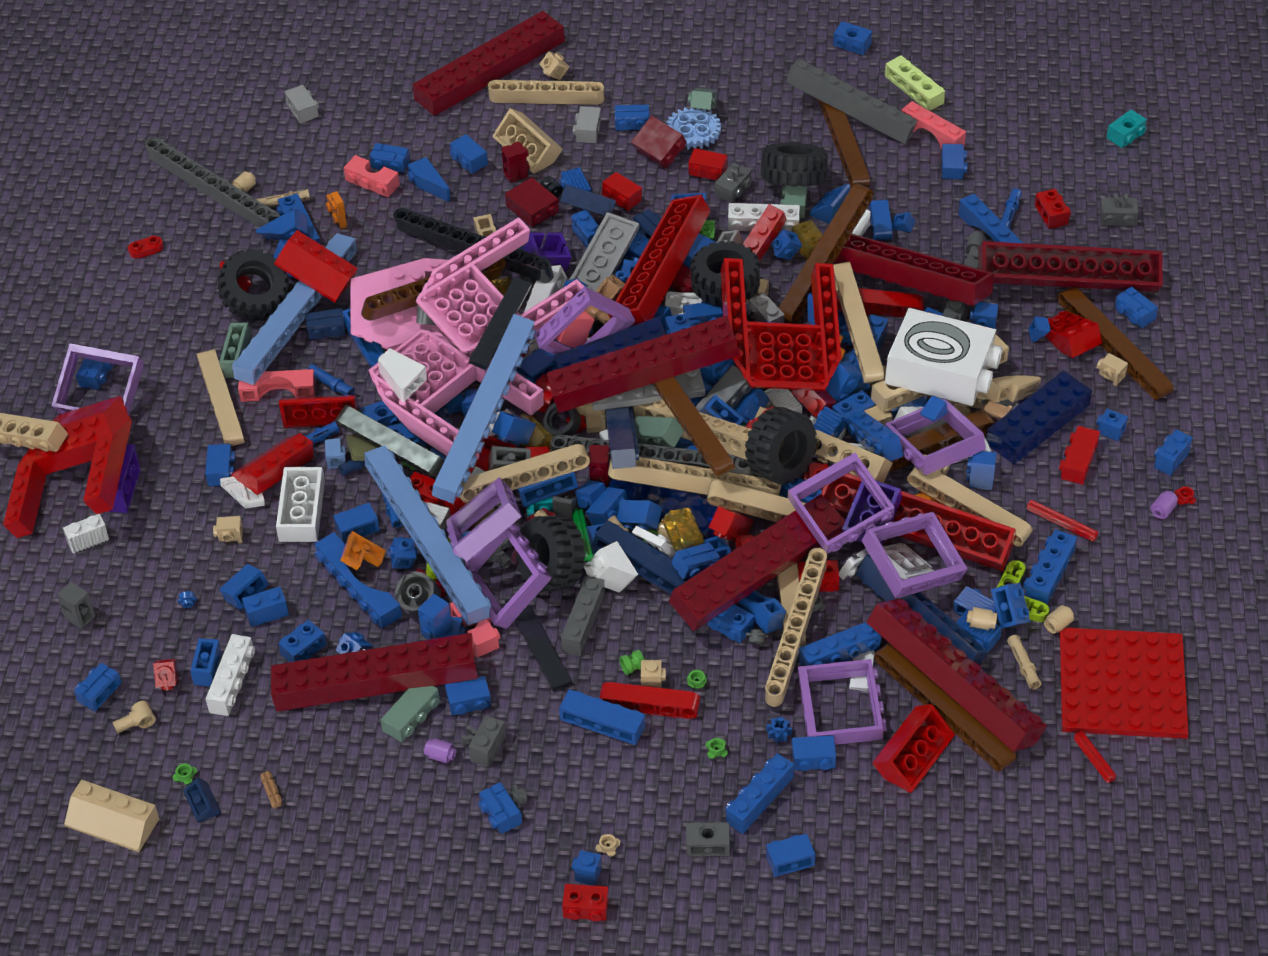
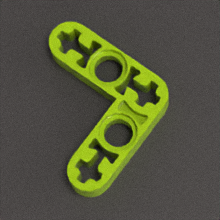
[997,560,1049,622]

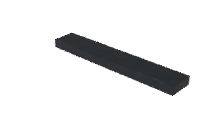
[469,277,531,370]
[505,598,572,692]

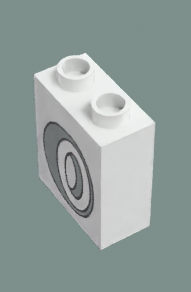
[885,308,1003,406]

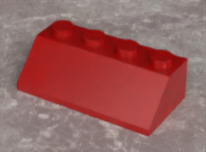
[274,230,358,303]
[279,395,359,428]
[231,433,313,495]
[872,704,955,793]

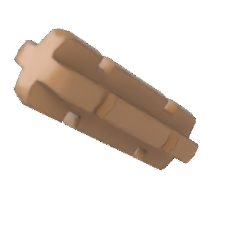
[260,771,283,808]

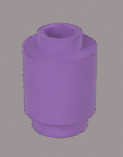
[1151,491,1178,519]
[424,738,457,764]

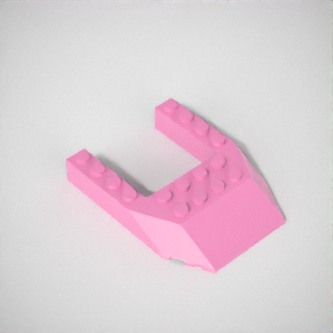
[416,217,585,353]
[350,258,496,350]
[369,329,544,460]

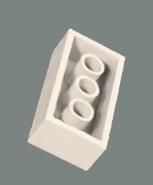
[276,467,325,542]

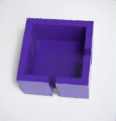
[524,233,572,273]

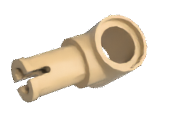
[112,701,156,734]

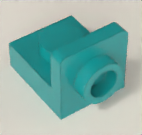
[527,497,553,518]

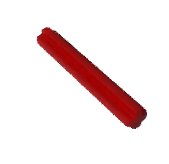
[1026,500,1098,541]

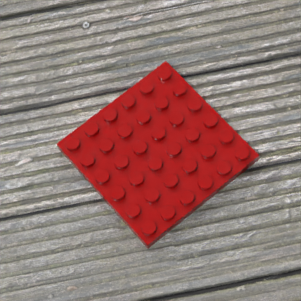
[1059,628,1188,739]

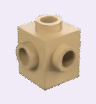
[539,51,569,80]

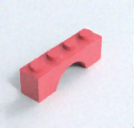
[901,101,966,148]
[238,369,316,402]

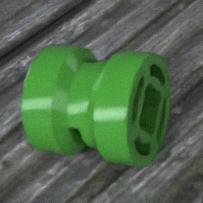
[619,650,644,675]

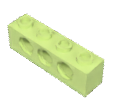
[885,56,945,111]

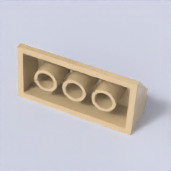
[492,108,563,174]
[64,780,159,852]

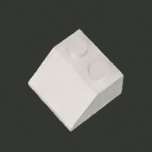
[584,541,638,592]

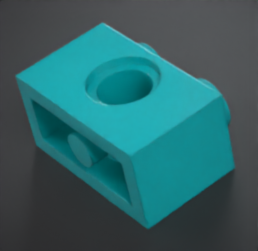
[1107,109,1147,148]

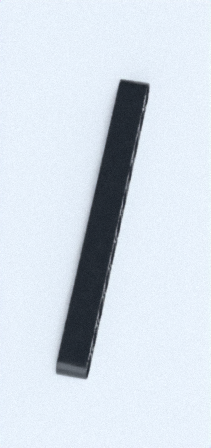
[393,208,554,283]

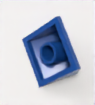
[809,184,850,224]

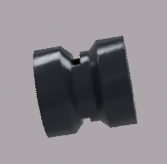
[540,176,563,198]

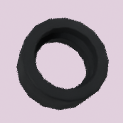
[543,403,581,436]

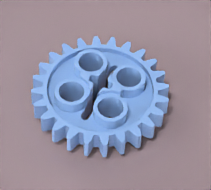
[666,107,721,150]

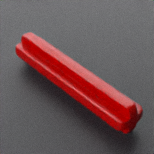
[1074,731,1116,783]

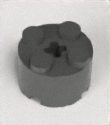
[395,572,441,615]

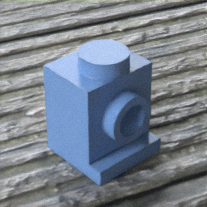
[325,438,346,469]

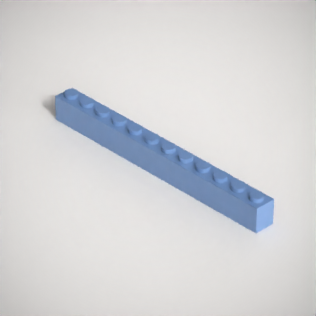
[232,233,357,385]
[432,314,536,504]
[364,445,491,626]

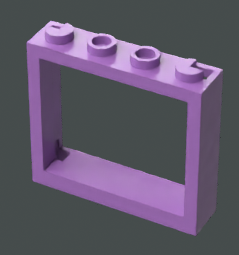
[535,286,635,364]
[51,344,144,415]
[885,399,986,475]
[788,453,895,554]
[446,477,522,562]
[861,512,968,599]
[464,523,552,629]
[798,659,887,745]

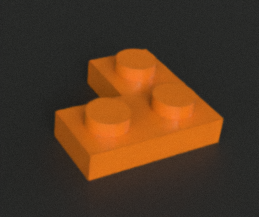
[325,191,347,229]
[340,531,386,570]

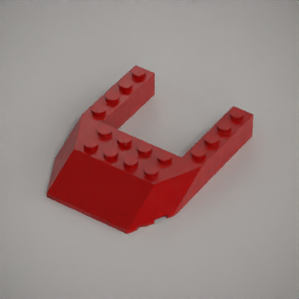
[721,258,841,391]
[3,396,132,538]

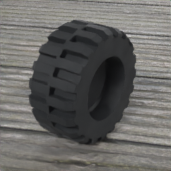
[760,142,828,187]
[691,241,760,307]
[217,248,289,320]
[745,406,817,484]
[515,516,585,592]

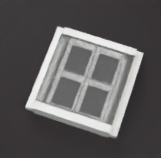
[883,543,934,580]

